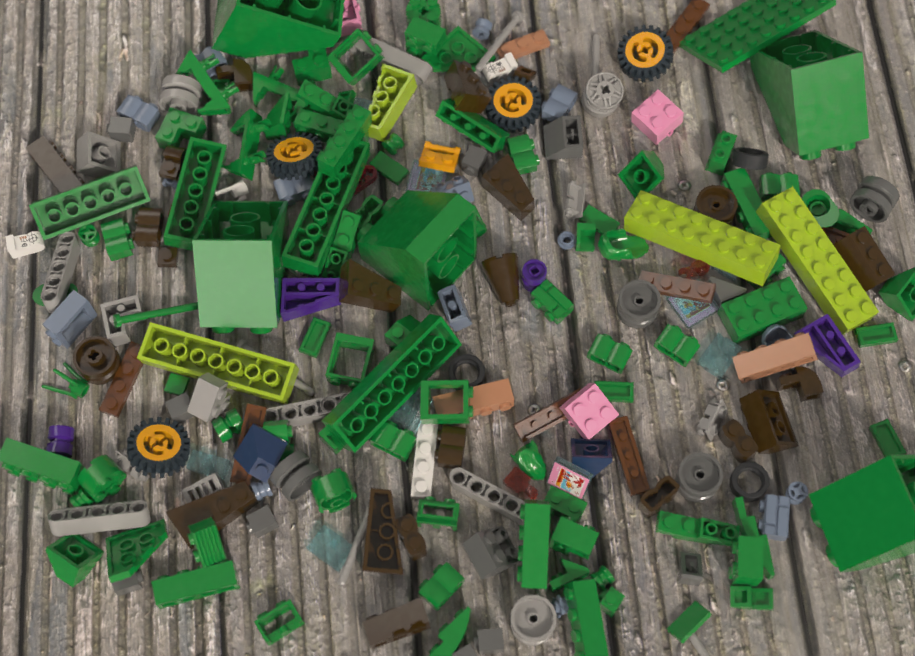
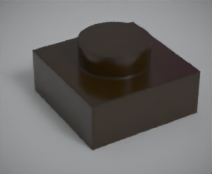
[513,66,537,83]
[157,247,179,268]

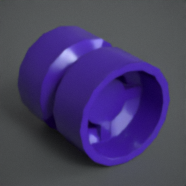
[522,259,547,292]
[46,425,75,458]

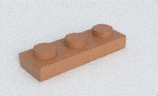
[496,29,550,60]

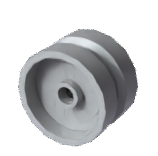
[158,74,202,115]
[510,595,556,646]

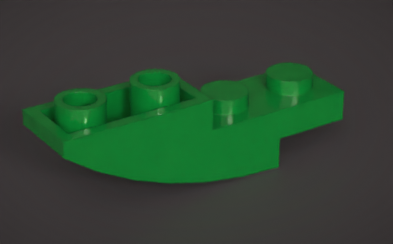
[296,79,355,121]
[322,209,363,278]
[655,510,740,546]
[429,607,471,656]

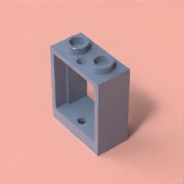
[42,290,98,349]

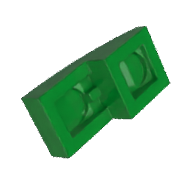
[730,586,774,611]

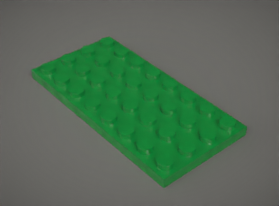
[680,0,836,73]

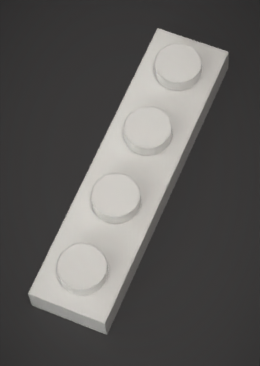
[411,420,438,499]

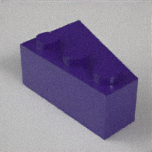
[281,278,341,322]
[793,314,861,378]

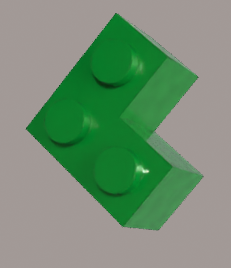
[404,16,446,58]
[292,48,332,86]
[155,107,207,149]
[549,516,599,560]
[728,535,764,587]

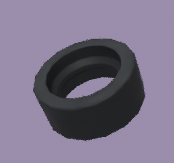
[732,147,769,170]
[448,354,485,391]
[729,462,770,502]

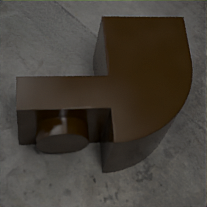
[216,59,253,92]
[158,145,187,181]
[775,366,824,402]

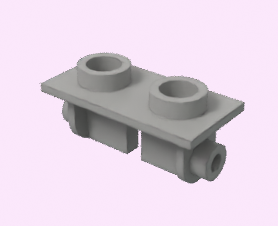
[564,181,586,221]
[696,399,727,441]
[113,448,149,482]

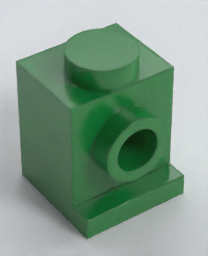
[599,586,625,617]

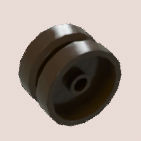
[693,185,738,225]
[73,336,122,385]

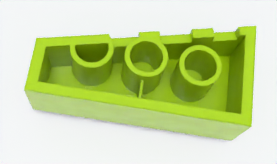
[368,64,417,142]

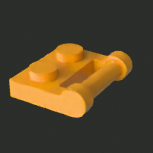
[418,141,461,173]

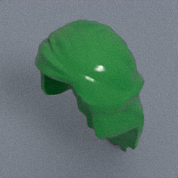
[598,229,649,261]

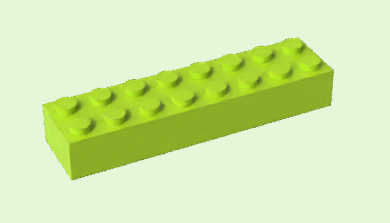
[756,187,879,335]
[624,190,781,286]
[137,322,299,405]

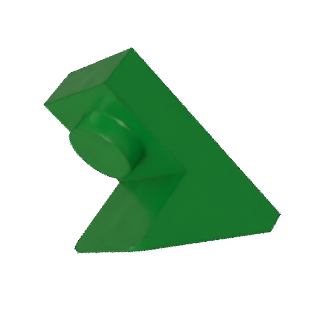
[548,558,590,593]

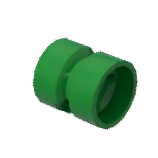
[211,408,243,443]

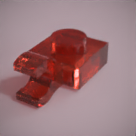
[678,260,710,279]
[503,466,538,500]

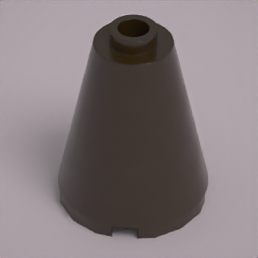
[481,253,519,307]

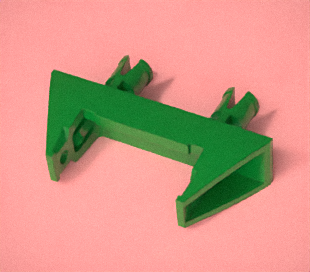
[176,50,239,116]
[253,65,316,122]
[224,108,272,181]

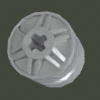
[581,72,624,118]

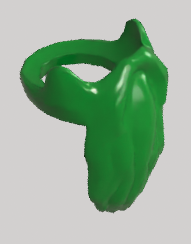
[510,440,547,481]

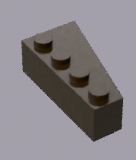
[166,481,259,550]
[362,488,404,575]

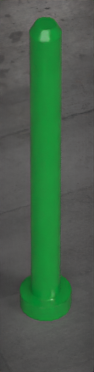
[113,302,198,328]

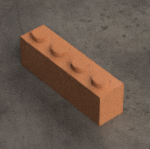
[732,333,818,384]
[432,378,514,425]

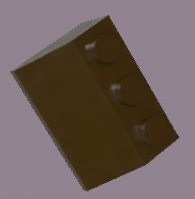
[833,226,896,292]
[739,389,799,454]

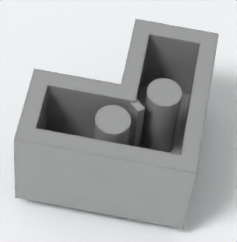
[100,294,146,347]
[187,373,231,422]

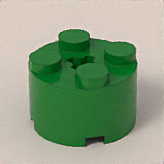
[406,0,441,27]
[77,455,127,503]
[310,468,357,513]

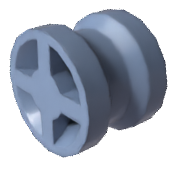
[472,18,493,40]
[251,481,273,502]
[785,481,808,505]

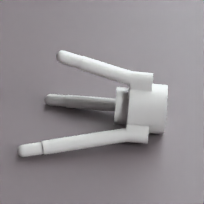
[215,180,249,201]

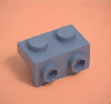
[430,175,475,202]

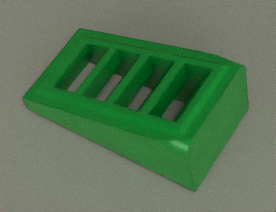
[831,208,872,235]

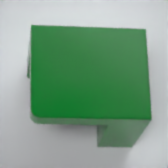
[576,223,596,252]
[318,426,343,455]

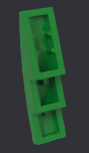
[732,497,775,580]

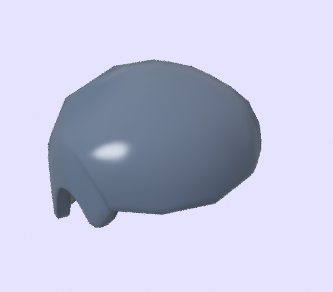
[762,324,793,346]

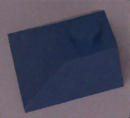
[233,423,288,483]
[570,438,613,479]

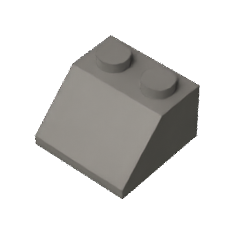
[77,131,120,177]

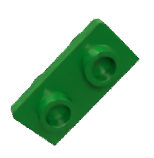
[544,485,588,523]

